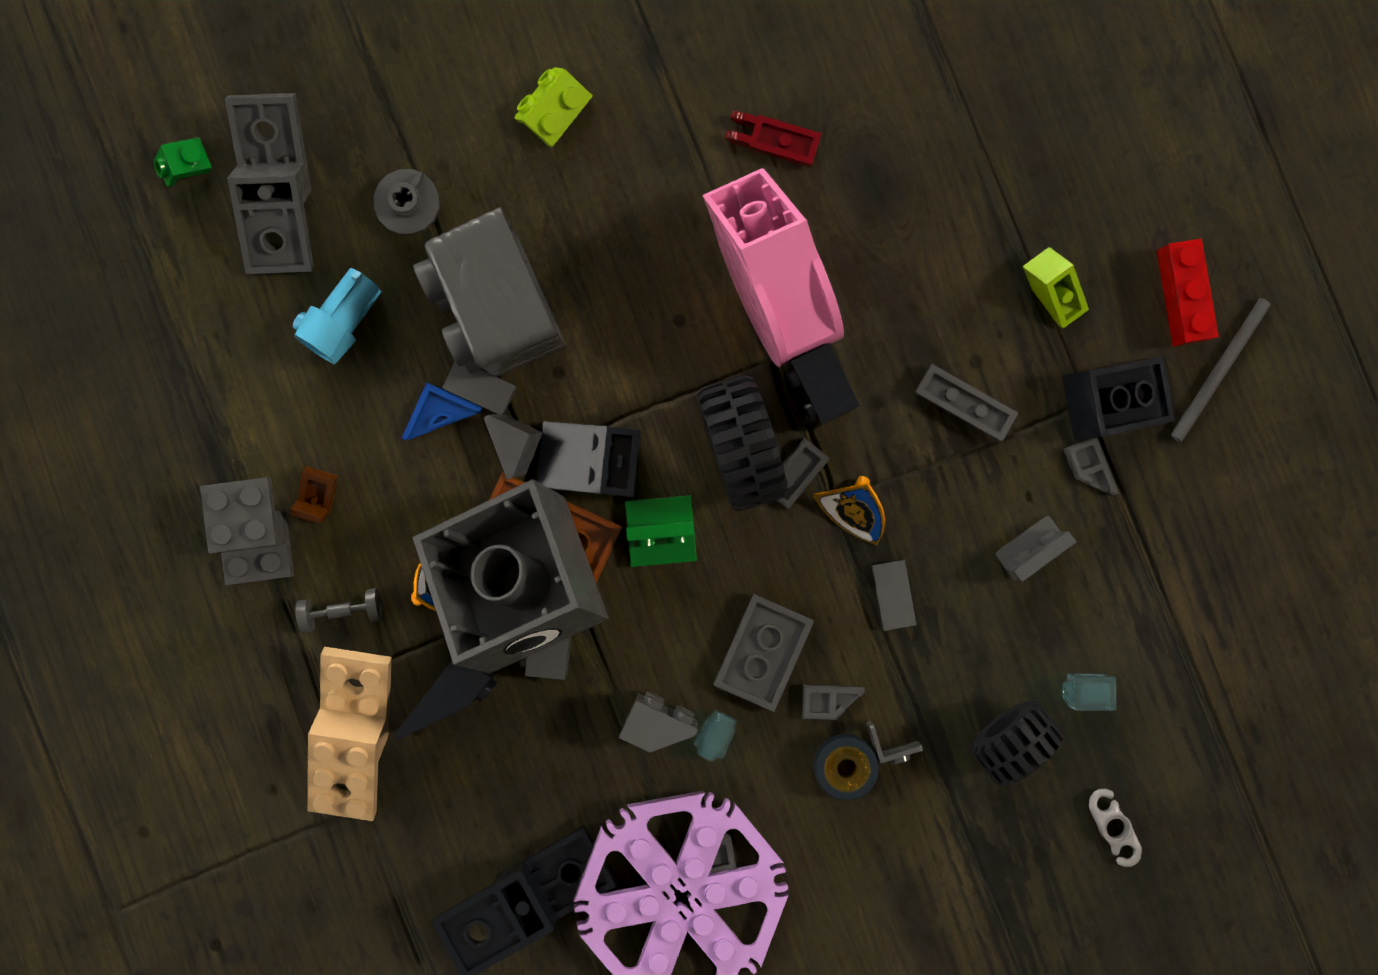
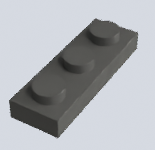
[914,364,1018,442]

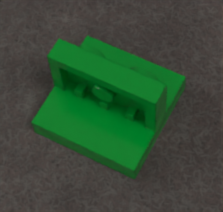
[625,495,697,567]

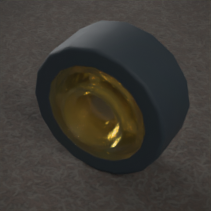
[813,734,879,801]

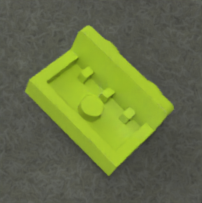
[514,67,593,147]

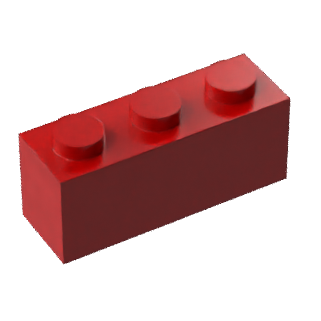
[1156,238,1219,347]

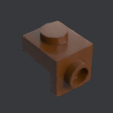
[290,466,338,523]

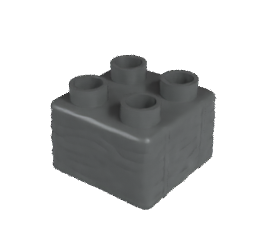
[413,207,567,377]

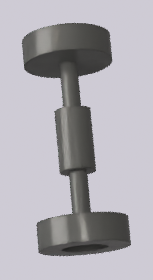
[295,588,383,633]

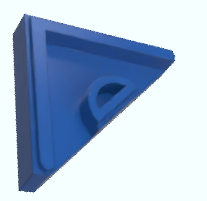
[402,382,483,441]

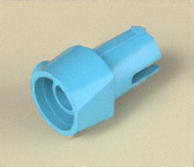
[293,268,382,364]

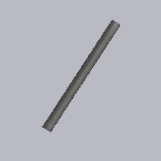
[1170,298,1271,443]

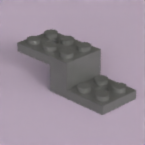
[225,93,314,274]

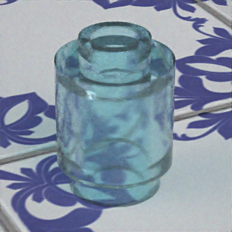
[693,709,737,762]

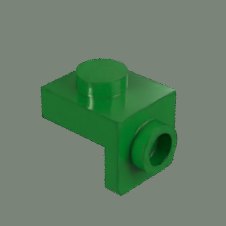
[154,137,212,187]

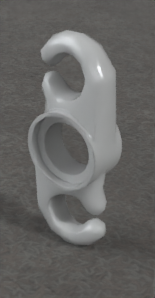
[1088,788,1142,867]

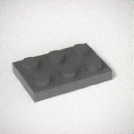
[713,593,814,712]

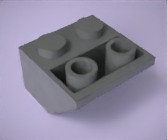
[619,691,698,753]

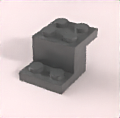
[200,477,294,585]

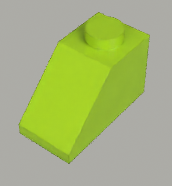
[1023,247,1089,329]

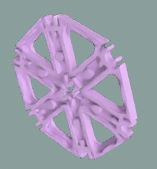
[574,790,788,975]

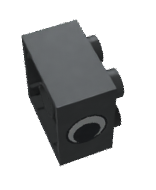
[412,479,609,674]

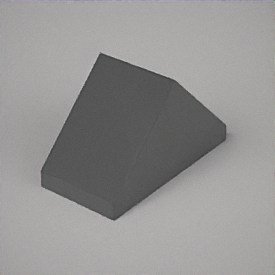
[484,414,543,480]

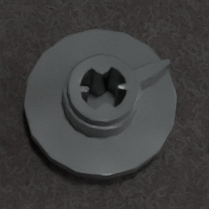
[374,169,440,235]

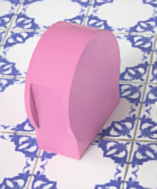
[702,168,844,367]

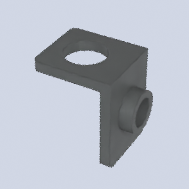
[866,721,923,764]

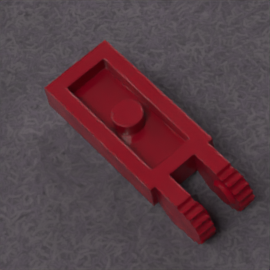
[724,111,822,168]

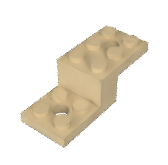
[307,647,392,821]

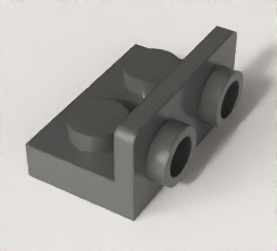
[995,516,1076,582]

